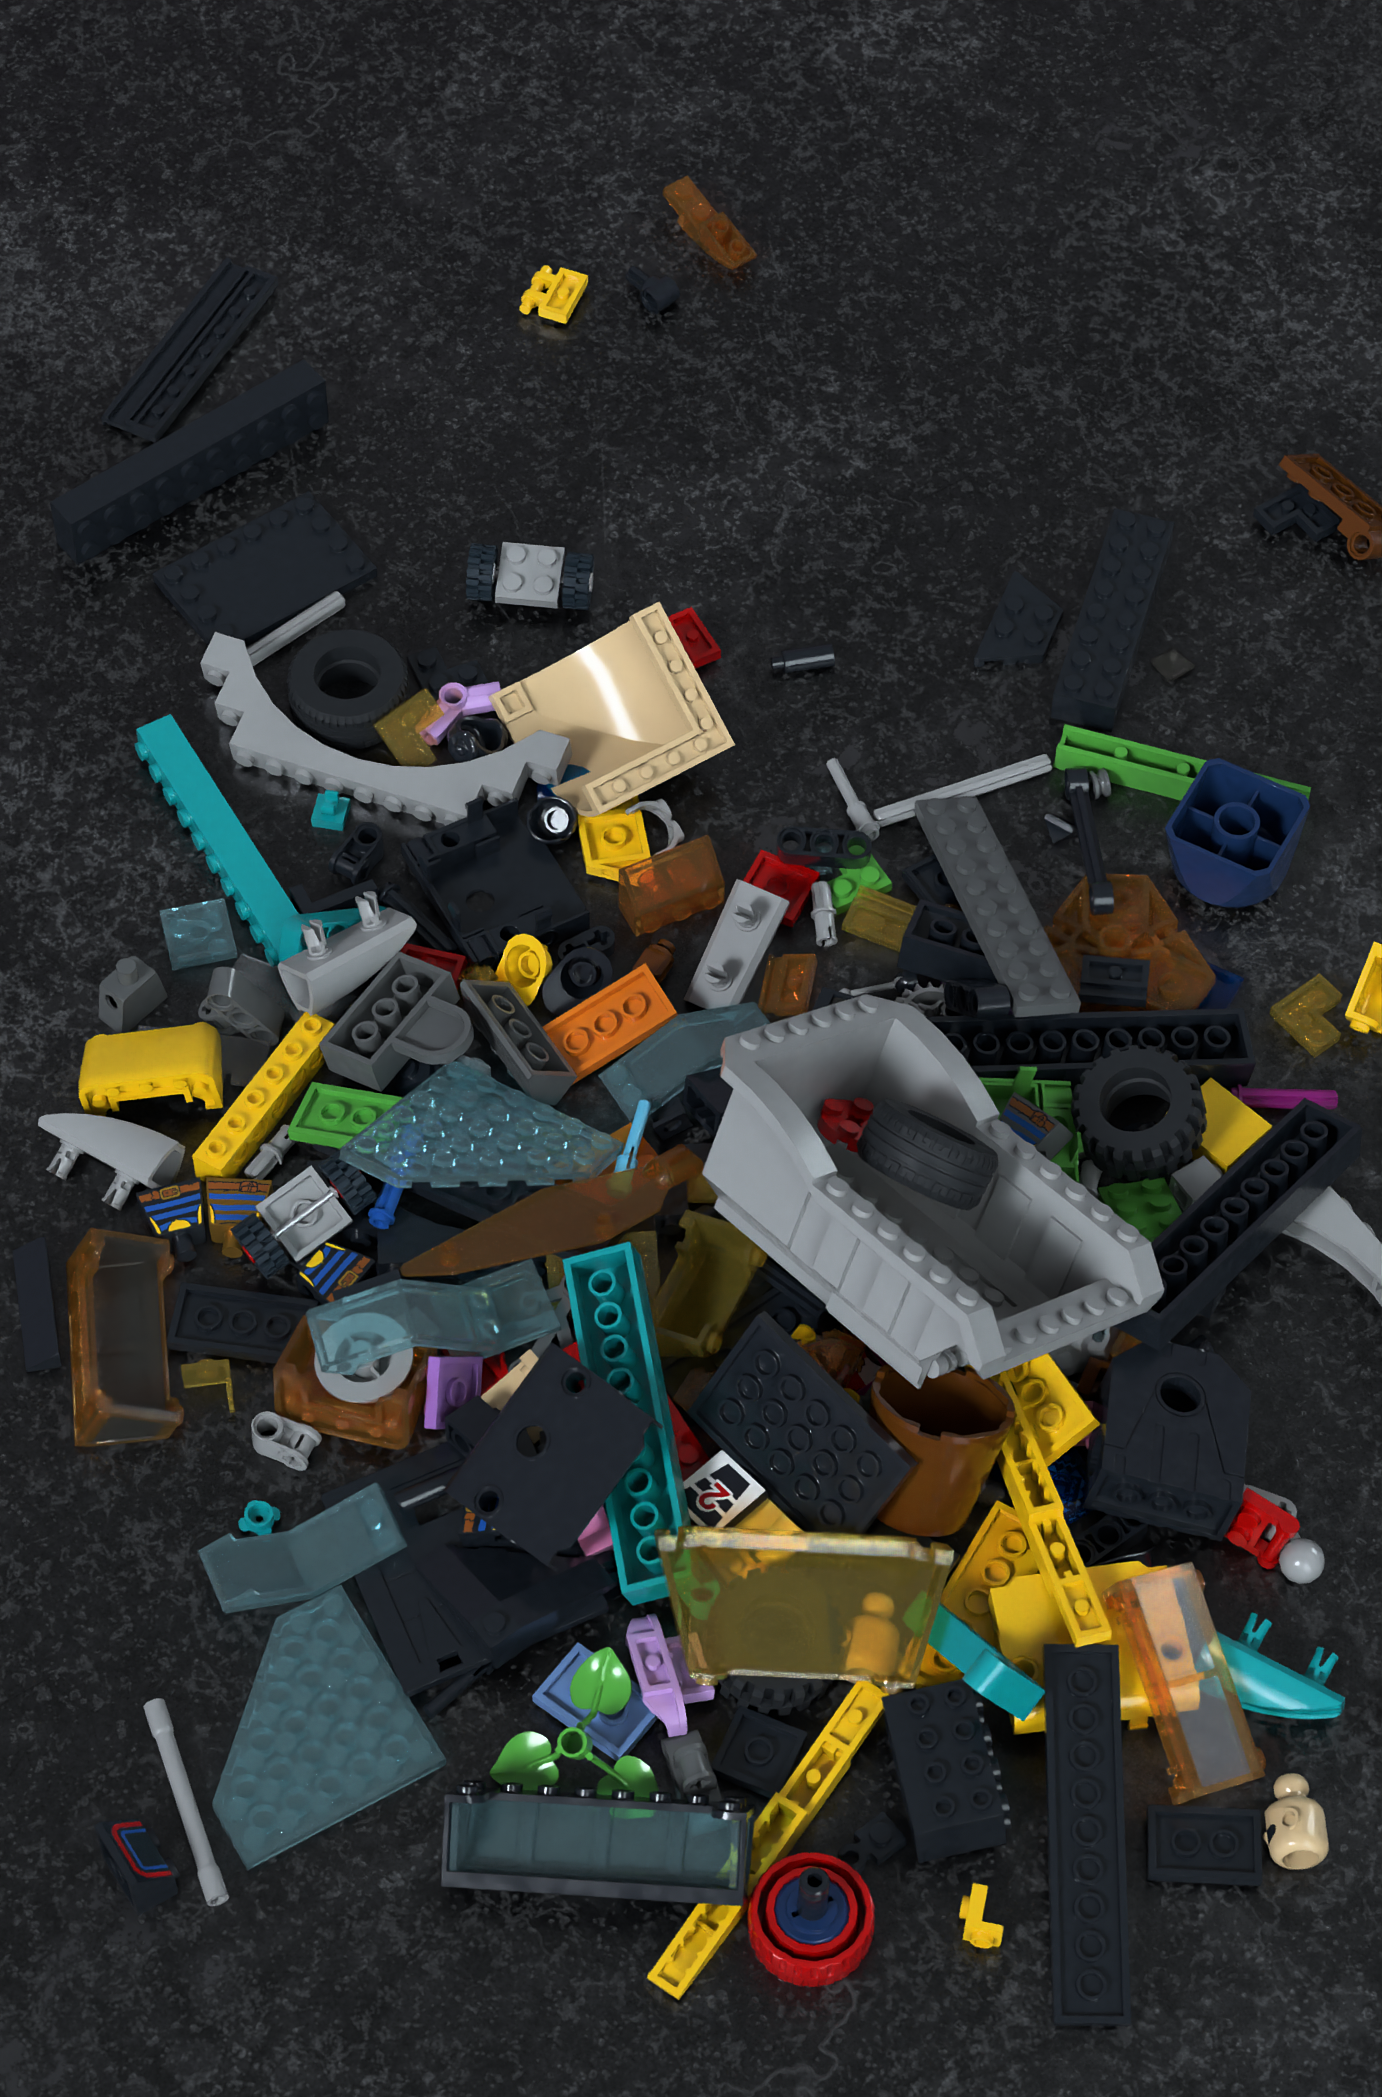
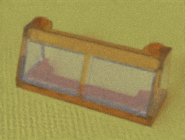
[1102,1562,1266,1806]

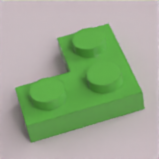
[827,845,892,916]

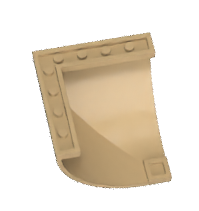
[488,601,735,817]

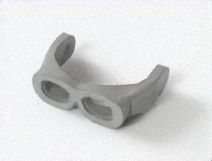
[625,799,684,862]

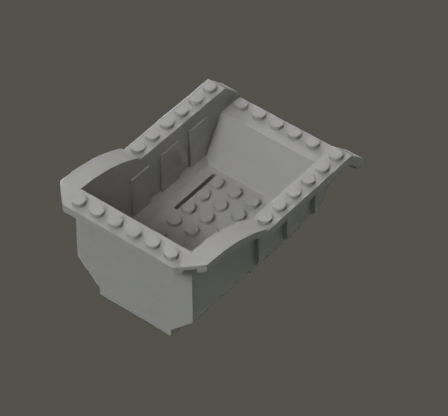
[702,994,1165,1389]

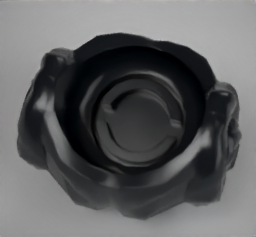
[447,716,508,763]

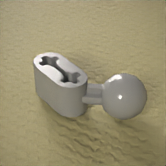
[1243,1485,1325,1584]

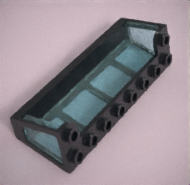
[441,1780,756,1906]

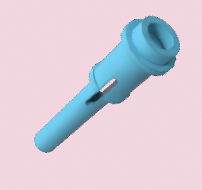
[606,1100,652,1201]

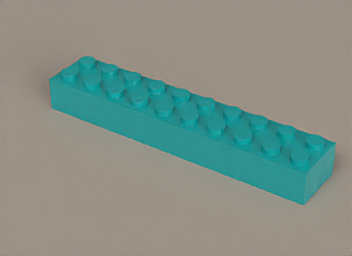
[562,1241,703,1605]

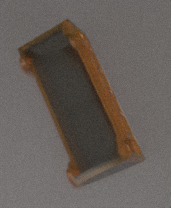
[66,1228,184,1447]

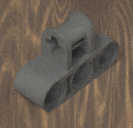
[198,966,285,1047]
[661,1729,729,1838]

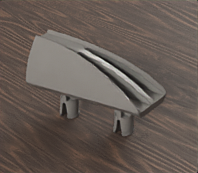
[683,879,790,1020]
[278,891,417,1017]
[38,1113,185,1211]

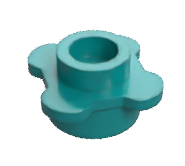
[238,1500,280,1539]

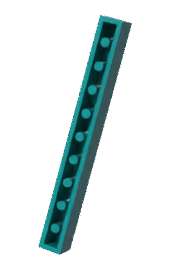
[134,714,299,967]

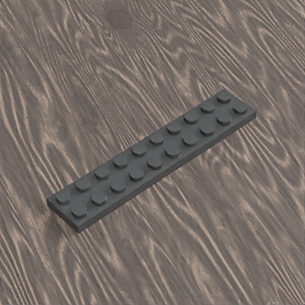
[914,796,1081,1017]

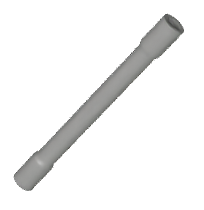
[143,1698,229,1906]

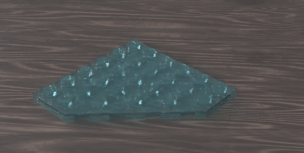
[339,1061,624,1188]
[212,1585,446,1870]

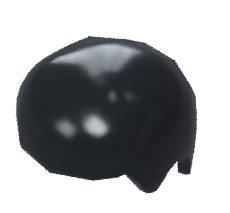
[526,796,578,845]

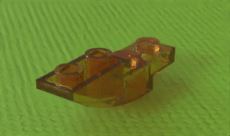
[662,175,757,270]

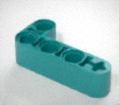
[278,906,387,963]

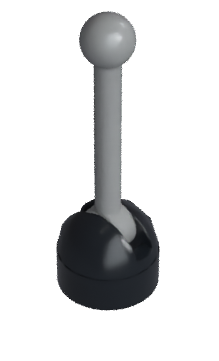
[839,970,918,996]

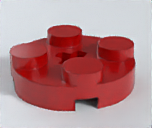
[817,1097,874,1153]

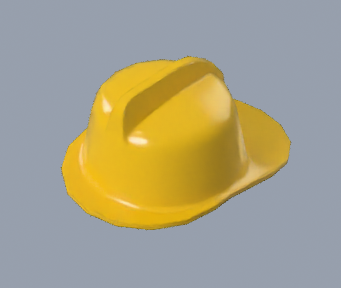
[493,933,553,1007]

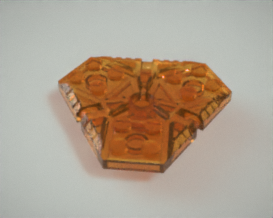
[1043,874,1216,1013]

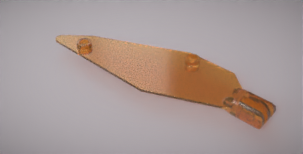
[400,1143,704,1277]

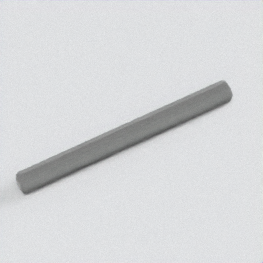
[873,754,1052,827]

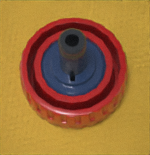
[747,1852,875,1987]

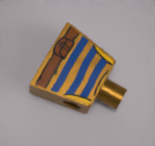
[206,1177,274,1258]

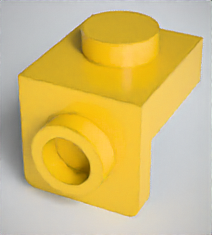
[959,1883,1004,1948]

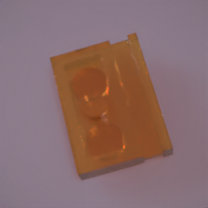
[757,954,818,1016]

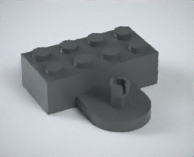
[319,952,474,1092]

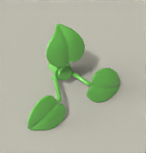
[490,1647,659,1820]

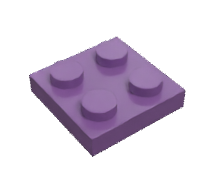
[424,1355,483,1429]

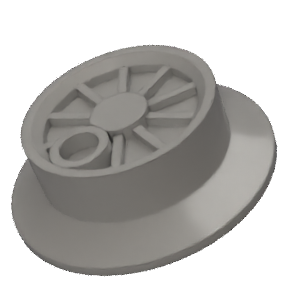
[314,1313,413,1404]

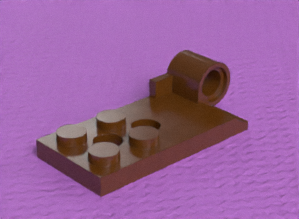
[1279,453,1382,560]

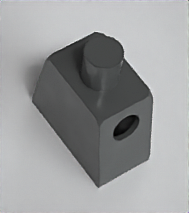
[99,956,168,1034]

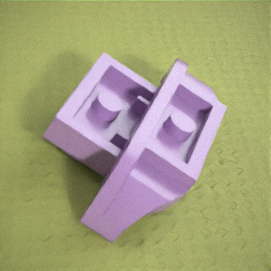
[625,1613,715,1737]

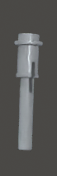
[826,758,880,842]

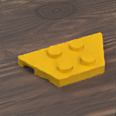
[577,795,656,890]

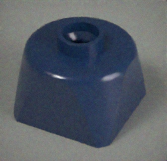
[1165,758,1310,908]

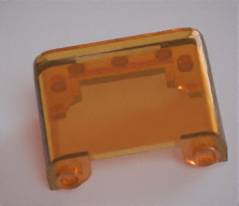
[273,1315,437,1450]

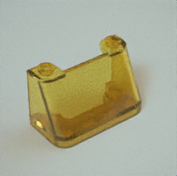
[650,1209,767,1358]

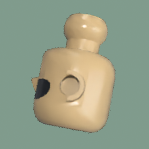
[1262,1773,1329,1870]

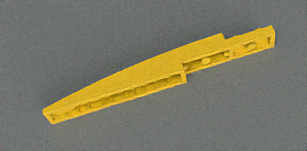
[964,1364,1112,1648]
[647,1676,889,2000]

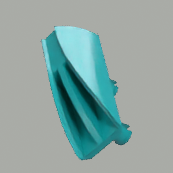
[1192,1613,1345,1719]

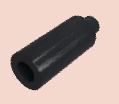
[770,643,835,673]

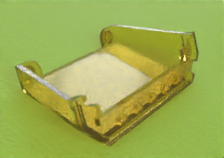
[654,1525,954,1694]

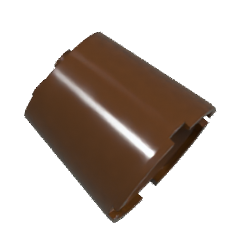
[869,1363,1015,1537]

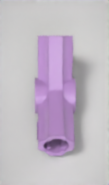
[415,681,501,746]

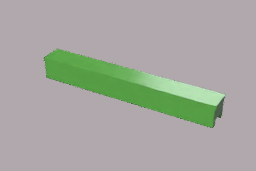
[1053,724,1311,801]

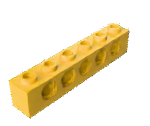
[192,1012,335,1182]

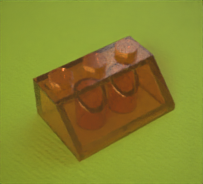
[619,835,725,937]

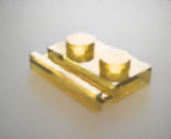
[842,885,917,952]

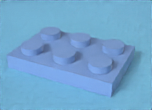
[532,1642,658,1761]

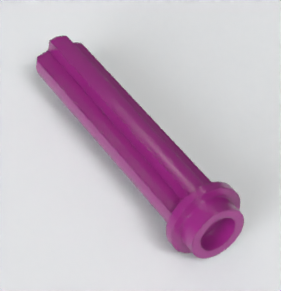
[1229,1084,1338,1109]

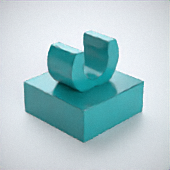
[311,790,351,831]

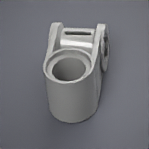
[251,1411,322,1471]

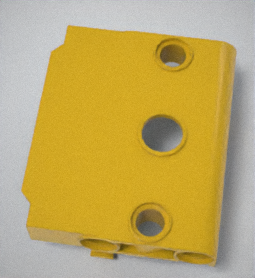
[988,1561,1198,1735]

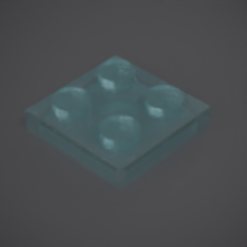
[160,898,238,971]

